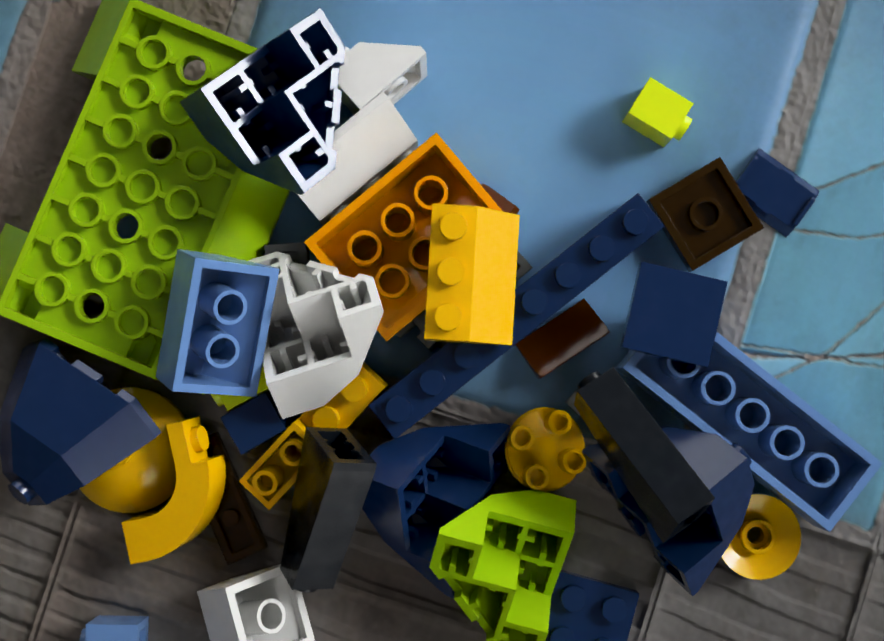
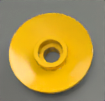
[721,494,801,580]

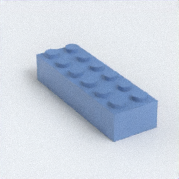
[615,332,883,532]

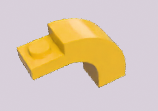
[121,416,226,565]

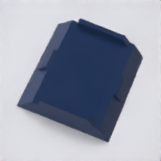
[736,148,819,237]

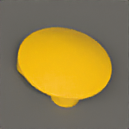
[505,407,586,492]

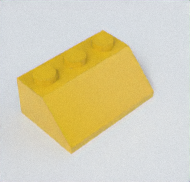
[424,203,520,346]

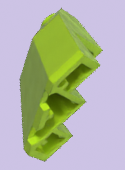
[429,490,577,641]

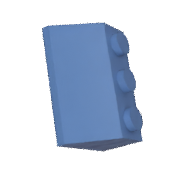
[156,249,280,397]

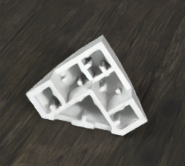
[248,251,384,419]

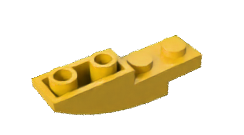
[239,362,388,510]

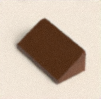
[515,299,610,379]

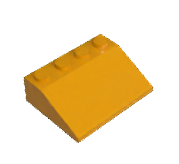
[304,132,502,342]

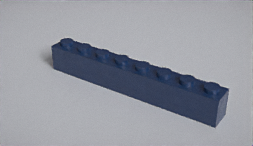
[368,193,665,439]

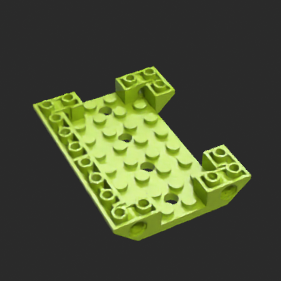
[0,0,290,395]

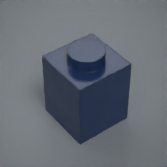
[220,391,292,455]

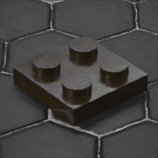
[646,157,764,272]

